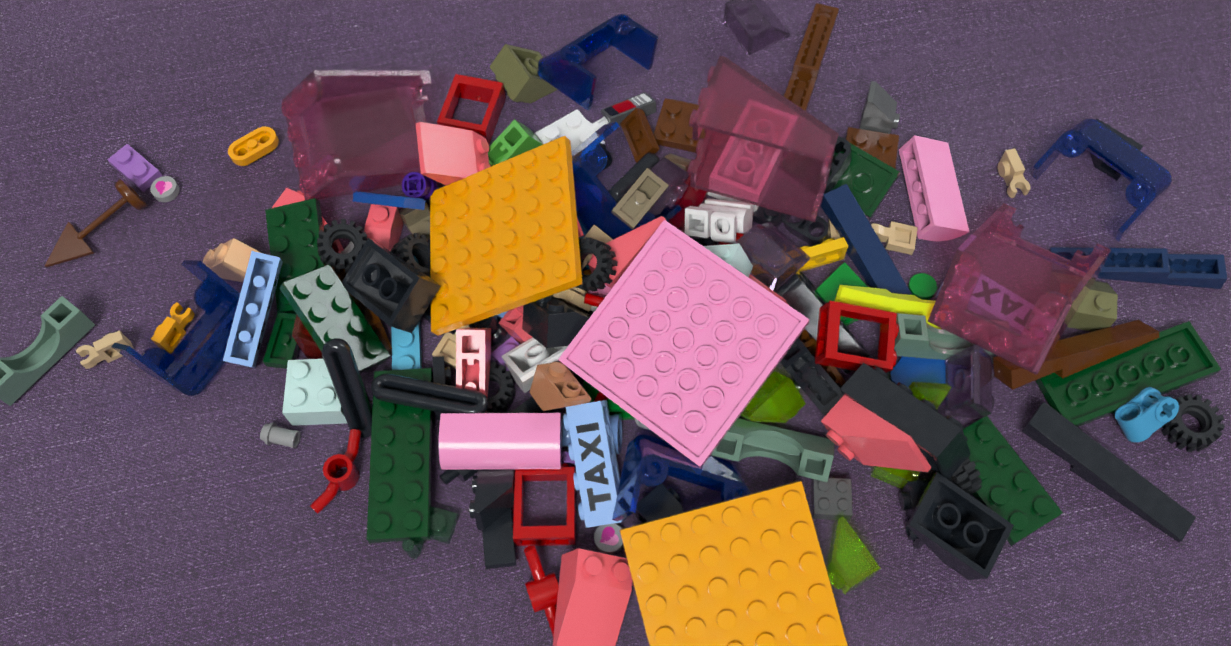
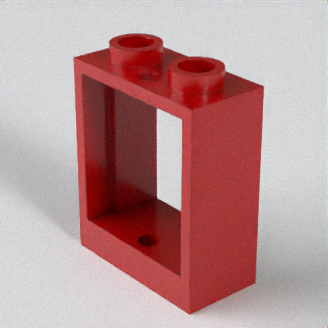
[437,74,506,144]
[815,301,899,373]
[513,463,576,546]

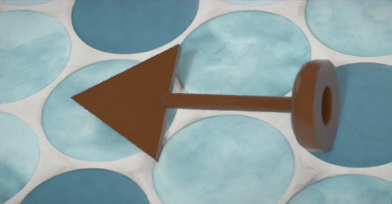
[45,178,148,267]

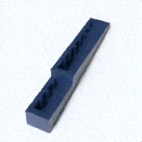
[820,184,912,295]
[1049,247,1227,289]

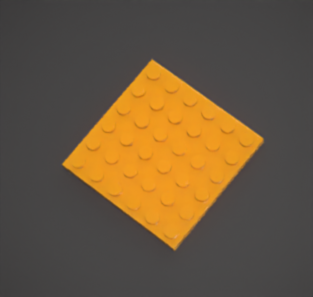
[430,136,582,336]
[619,481,848,646]

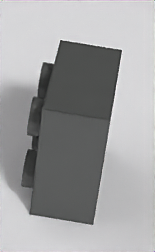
[811,478,853,521]

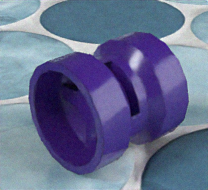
[402,172,437,201]

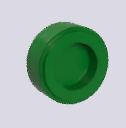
[907,273,937,300]

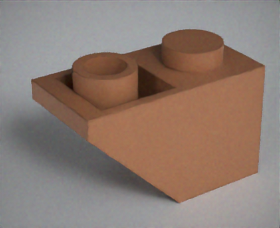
[529,362,591,411]

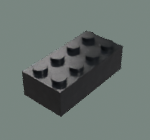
[840,363,971,480]

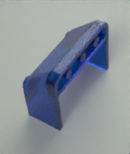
[537,14,659,111]
[1033,119,1172,241]
[572,122,682,239]
[111,260,240,396]
[612,435,751,522]

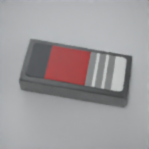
[600,92,656,130]

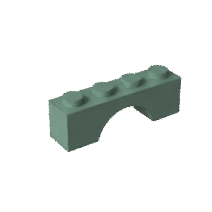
[0,296,95,406]
[894,313,1013,364]
[711,419,834,482]

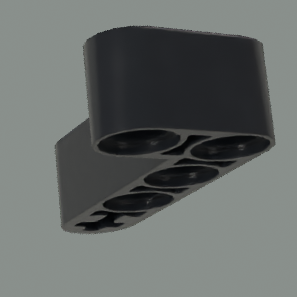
[781,137,852,246]
[775,270,870,374]

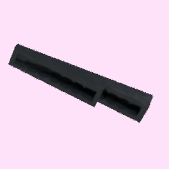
[780,338,843,417]
[1021,402,1196,542]

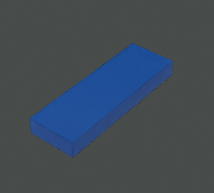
[353,191,425,210]

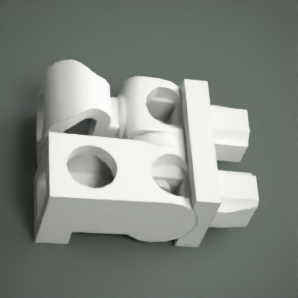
[685,198,753,244]

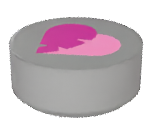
[150,176,180,203]
[594,523,623,555]

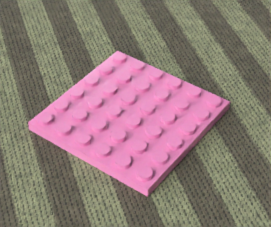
[558,220,809,467]

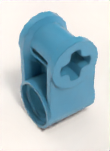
[1115,387,1179,442]

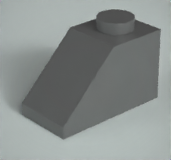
[859,81,900,134]

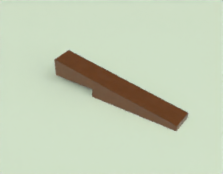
[780,3,839,126]
[993,320,1159,390]

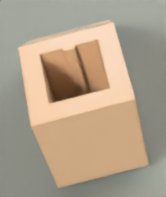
[202,238,261,282]

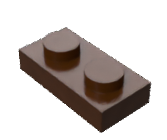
[620,108,660,163]

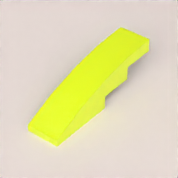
[835,285,950,329]

